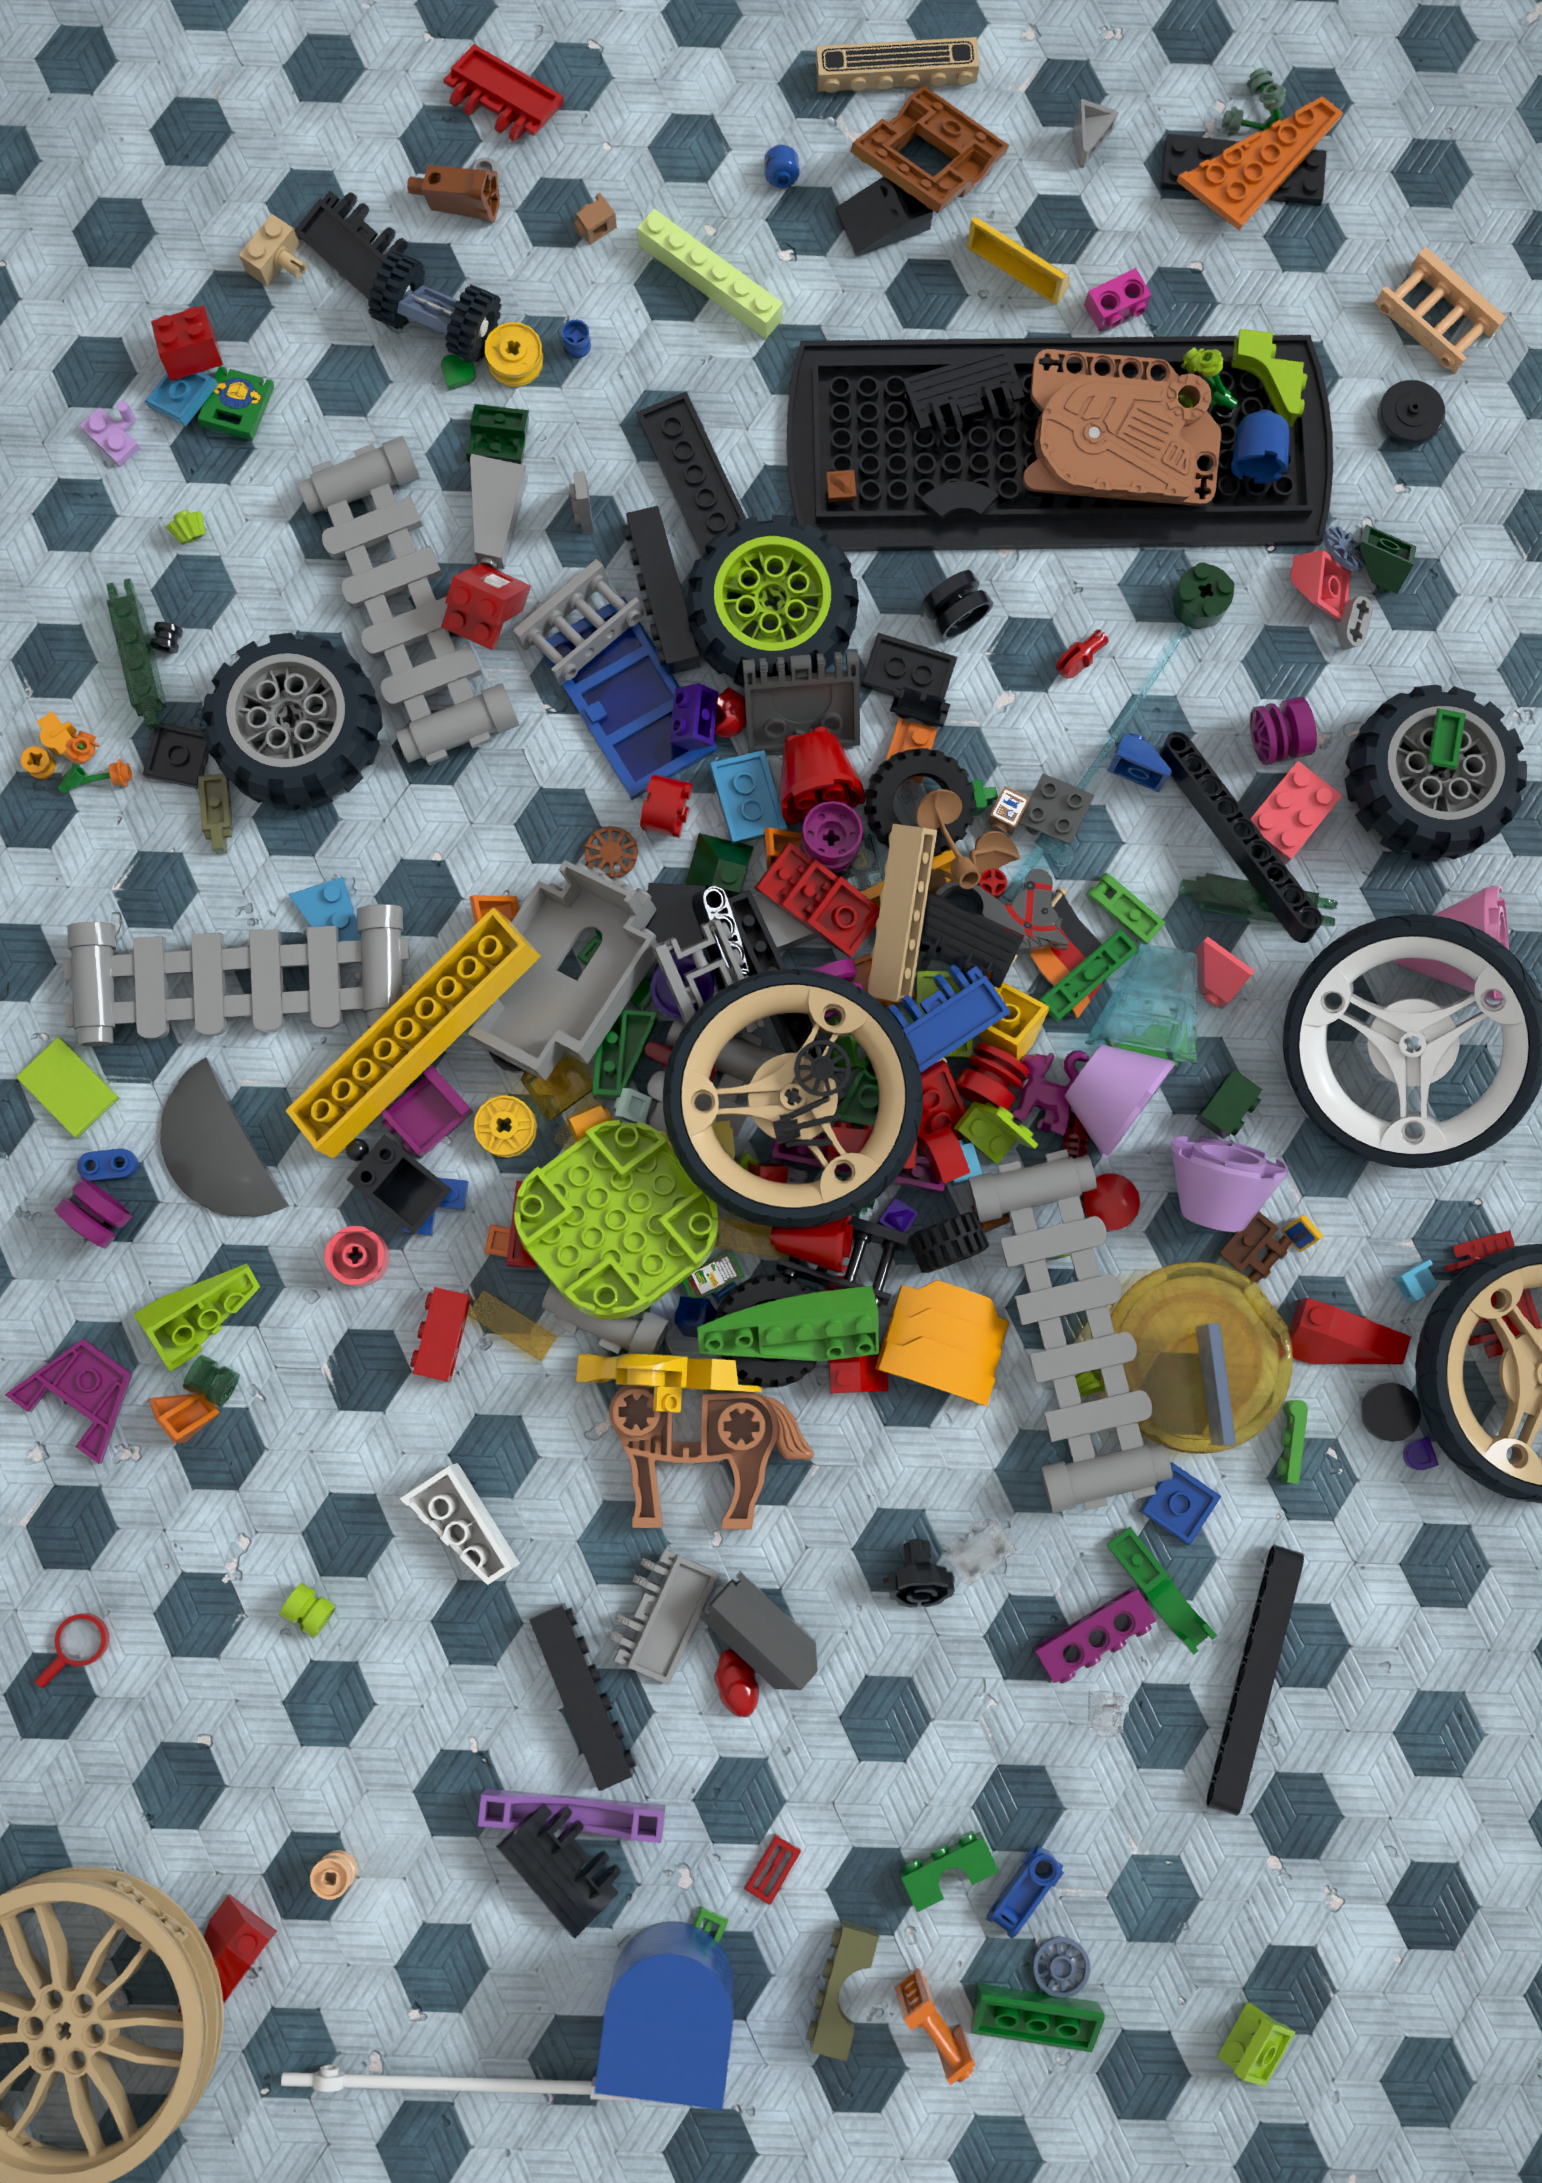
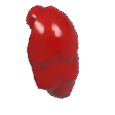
[714,1649,759,1718]

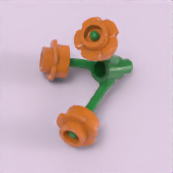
[58,731,133,794]

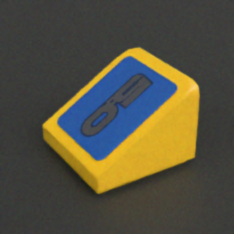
[1282,1215,1323,1252]

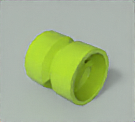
[279,1582,337,1639]

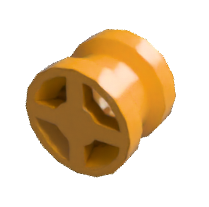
[21,746,56,780]

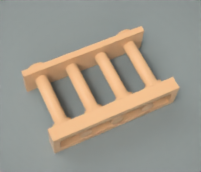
[1375,246,1507,374]

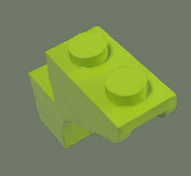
[1232,329,1307,427]

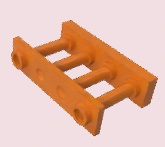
[895,1968,976,2085]

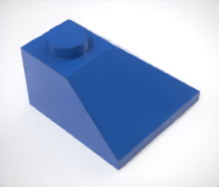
[1107,733,1172,792]

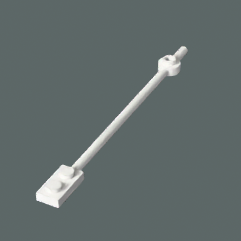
[281,2065,647,2101]

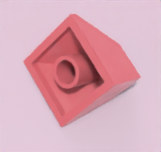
[1290,550,1351,623]
[1192,937,1254,1009]

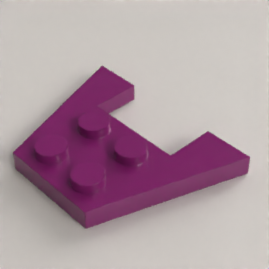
[5,1339,133,1464]

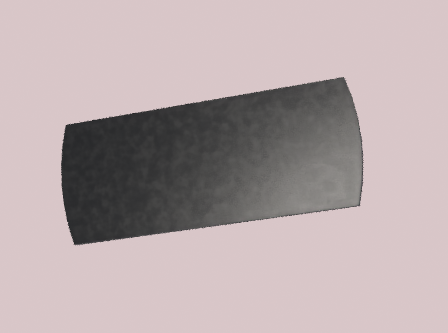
[786,335,1333,552]

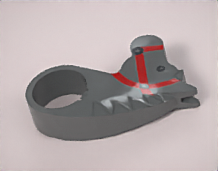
[935,869,1069,955]

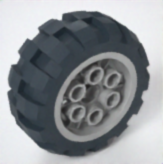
[202,632,383,810]
[1344,685,1527,862]

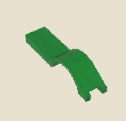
[1107,1527,1217,1655]

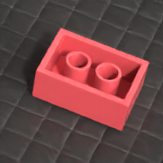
[1251,761,1343,865]

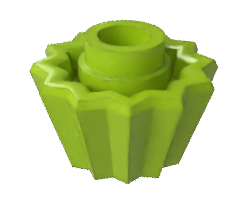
[166,510,206,545]
[1074,1369,1105,1396]

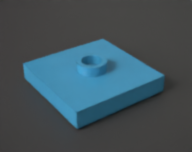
[145,372,218,427]

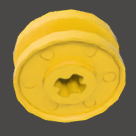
[485,322,543,387]
[474,1095,538,1158]

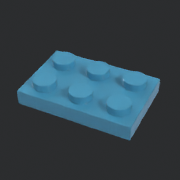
[709,750,787,845]

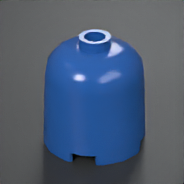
[1231,410,1290,484]

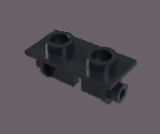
[890,687,950,728]

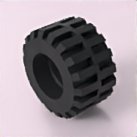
[908,1212,989,1273]

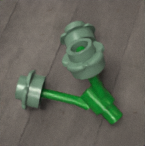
[1222,68,1286,134]

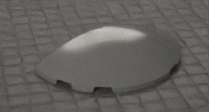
[160,1057,289,1217]

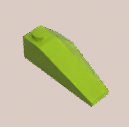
[133,1263,260,1372]

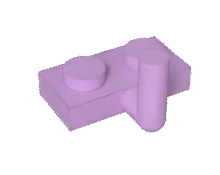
[79,401,140,467]

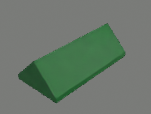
[971,1983,1105,2052]

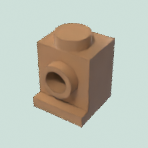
[572,193,617,245]

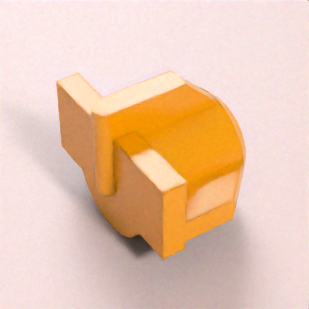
[36,711,77,759]

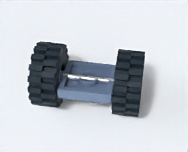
[368,251,501,363]

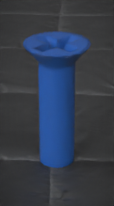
[711,1282,737,1304]

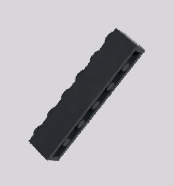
[623,505,701,675]
[529,1603,637,1791]

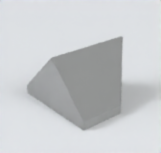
[1073,99,1118,168]

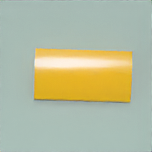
[967,216,1070,305]

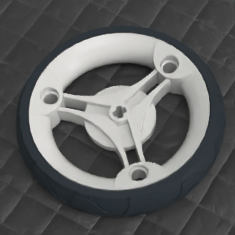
[1283,914,1542,1169]

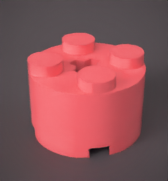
[324,1226,389,1287]

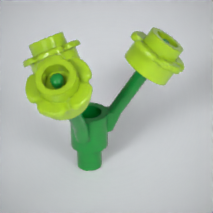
[1178,348,1238,410]

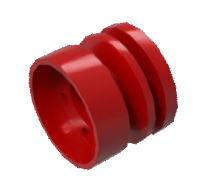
[955,1042,1030,1111]

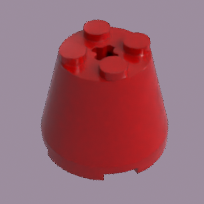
[779,727,866,825]

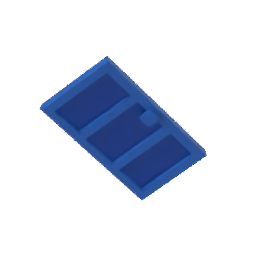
[539,596,718,800]

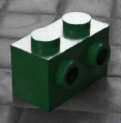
[1195,1069,1263,1139]

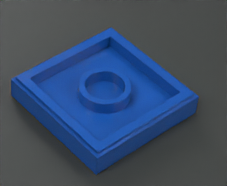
[1139,1462,1222,1546]

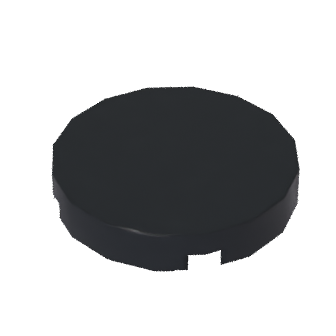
[1361,1383,1421,1442]

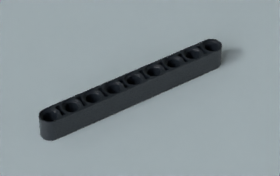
[1159,732,1323,943]
[1206,1545,1304,1816]

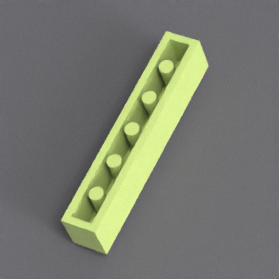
[637,209,783,339]

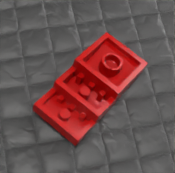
[754,842,880,957]

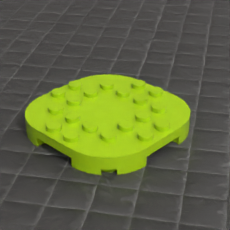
[514,1120,718,1320]

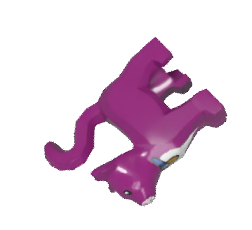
[1011,1050,1089,1136]

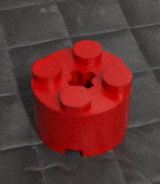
[640,775,693,838]

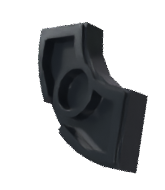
[920,481,999,520]

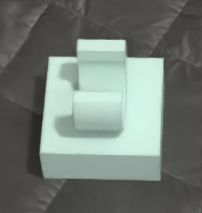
[613,1088,652,1124]

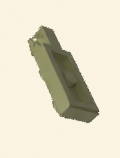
[198,774,233,854]

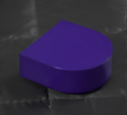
[1403,1437,1439,1470]

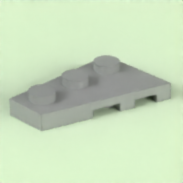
[569,471,594,534]

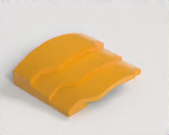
[874,1280,1009,1406]

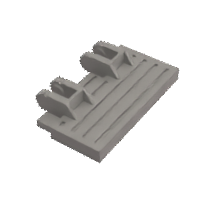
[607,1548,719,1685]

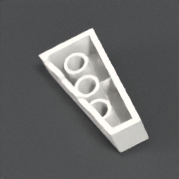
[400,1463,520,1585]

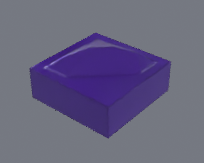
[879,1197,919,1233]

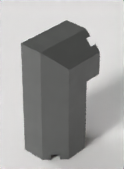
[699,1571,818,1690]

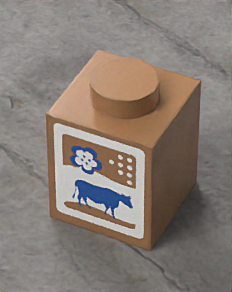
[987,786,1030,835]

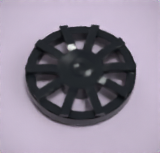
[794,1040,851,1097]

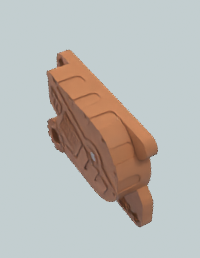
[1022,349,1221,506]

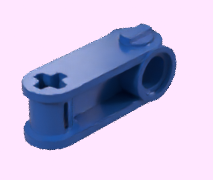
[986,1846,1064,1939]

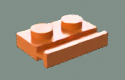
[886,718,938,784]

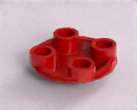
[1083,1173,1140,1231]

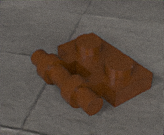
[1217,1211,1293,1286]

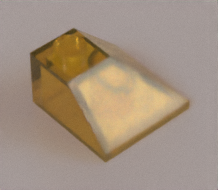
[520,1052,593,1121]

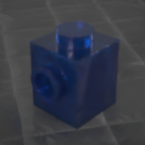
[674,1296,717,1337]

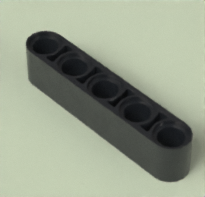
[692,886,753,990]

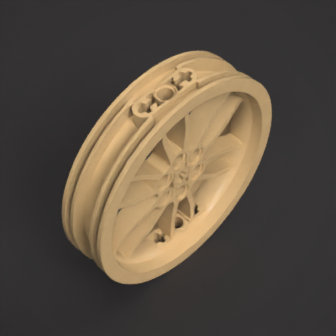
[0,1866,224,2183]

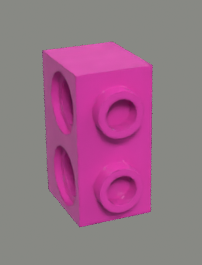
[1084,268,1152,332]

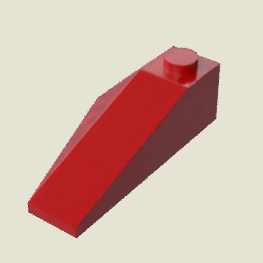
[825,1276,889,1394]
[1282,1298,1411,1364]
[178,1894,277,2013]

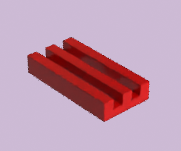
[744,1833,801,1905]

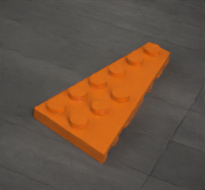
[1177,96,1343,231]

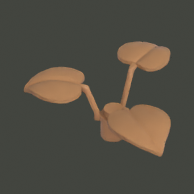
[916,789,1020,893]

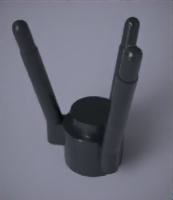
[773,1096,842,1148]

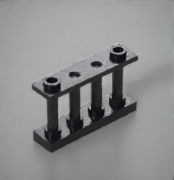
[776,1216,910,1307]

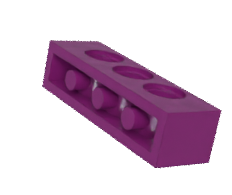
[1032,1587,1157,1684]

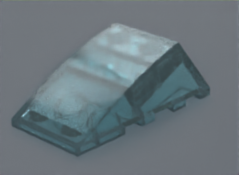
[1085,943,1198,1064]

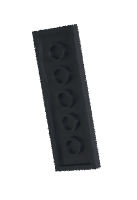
[1161,134,1327,206]
[636,391,746,556]

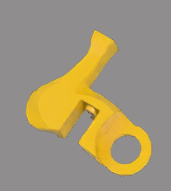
[576,1354,763,1412]

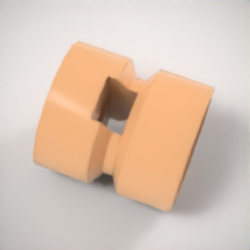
[310,1850,357,1900]

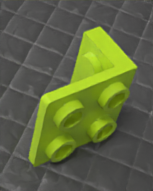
[953,1101,1039,1165]

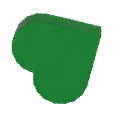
[441,355,476,391]

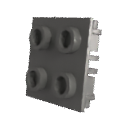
[1019,774,1094,845]

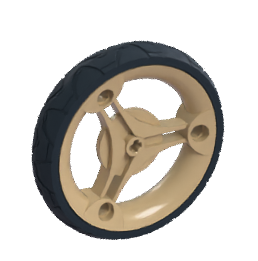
[663,969,923,1228]
[1415,1244,1542,1503]

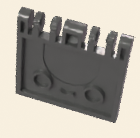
[742,650,860,753]

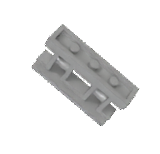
[651,918,766,1033]

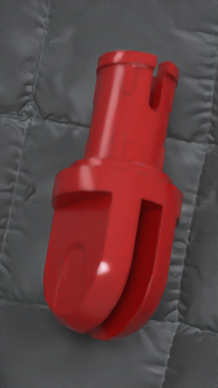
[1056,629,1109,679]

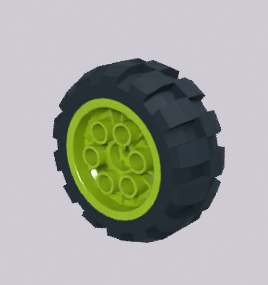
[686,514,859,687]

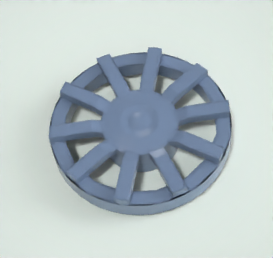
[1323,526,1366,572]
[1032,1936,1090,1998]

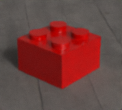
[151,305,223,381]

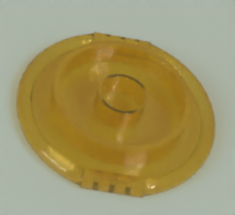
[1110,1262,1293,1454]

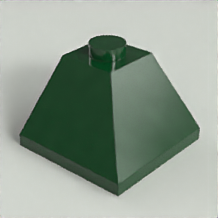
[1359,524,1417,594]
[685,833,754,898]

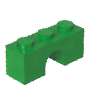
[899,1831,999,1912]

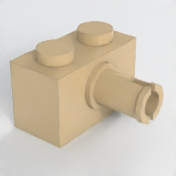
[239,213,307,287]

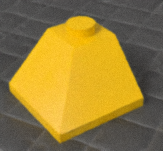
[978,982,1049,1061]

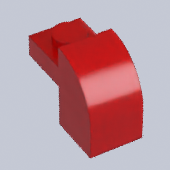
[917,1127,970,1184]

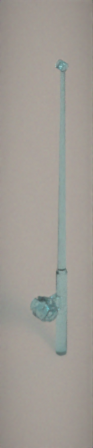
[1002,626,1192,902]

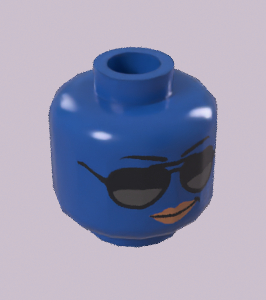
[764,144,800,188]

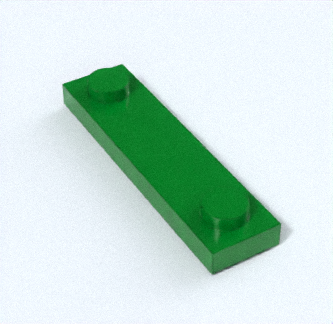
[1038,928,1140,1023]

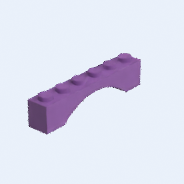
[478,1788,666,1843]

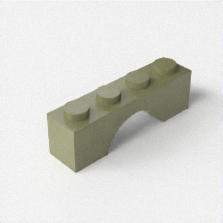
[806,1920,879,2062]

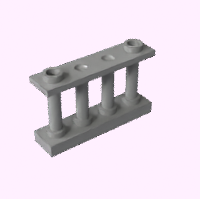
[512,559,644,686]

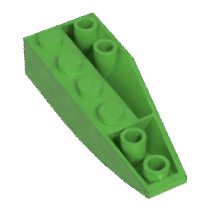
[697,1286,879,1361]

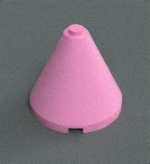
[1395,885,1509,1002]

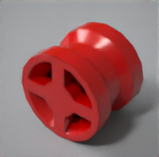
[977,868,1007,899]

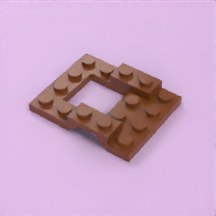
[850,85,1009,214]

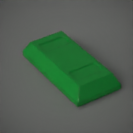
[1428,708,1466,770]

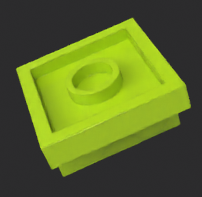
[1217,2002,1296,2087]

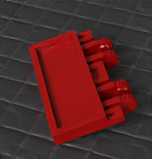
[444,44,564,142]
[1444,1230,1542,1358]

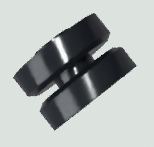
[921,570,993,640]

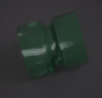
[183,1354,240,1407]

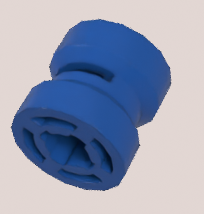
[562,319,591,358]

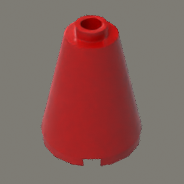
[770,1215,853,1274]

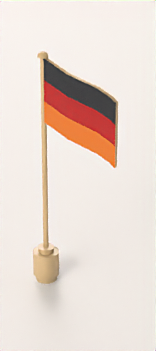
[936,888,1105,1063]

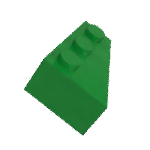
[592,1010,659,1100]

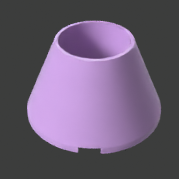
[1065,1044,1176,1159]
[1170,1135,1288,1232]

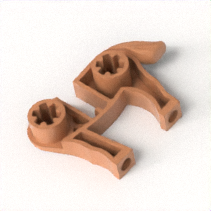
[609,1385,814,1530]

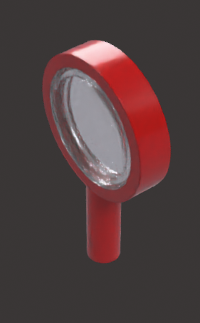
[35,1613,109,1688]

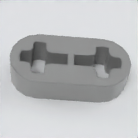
[1337,596,1373,649]

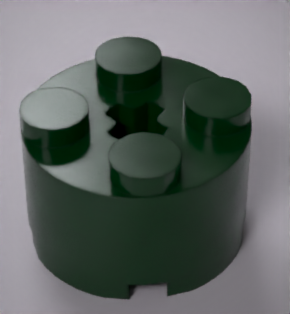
[1172,562,1235,629]

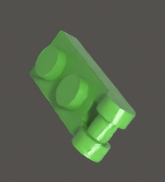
[1086,873,1166,946]
[1277,1400,1308,1484]

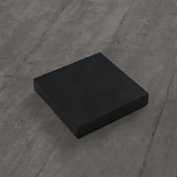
[142,722,209,789]

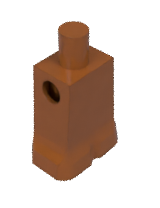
[407,165,500,223]

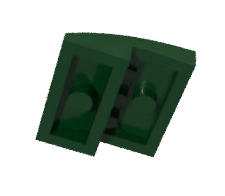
[466,404,529,465]

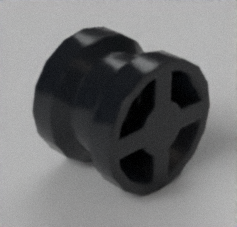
[150,622,183,654]

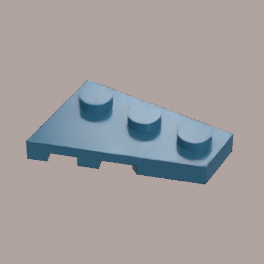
[288,877,361,967]

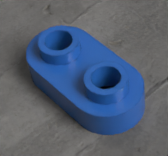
[77,1148,138,1182]

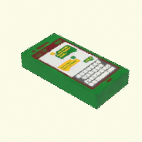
[682,1250,744,1303]

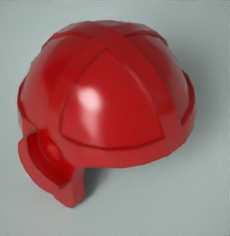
[714,687,746,738]

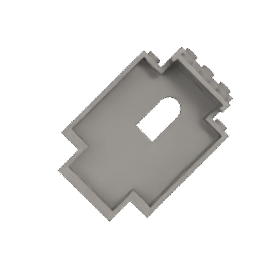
[468,860,657,1081]

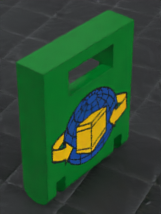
[198,366,274,441]

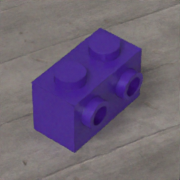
[669,683,719,751]

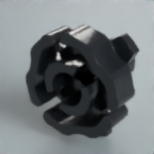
[883,1538,955,1608]

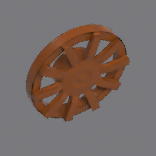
[585,826,638,879]

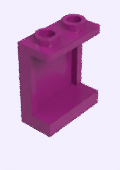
[381,1066,474,1158]

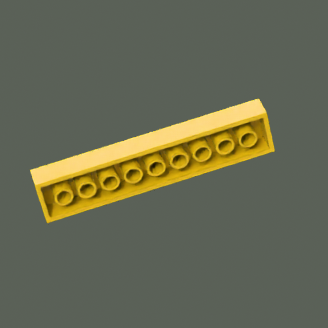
[285,907,541,1159]

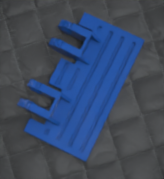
[887,965,1011,1072]

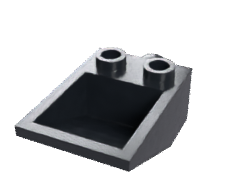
[836,177,933,257]
[345,1134,452,1235]

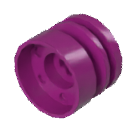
[1250,697,1317,765]
[800,801,863,874]

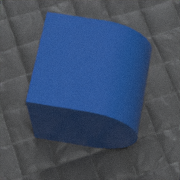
[594,1921,734,2110]

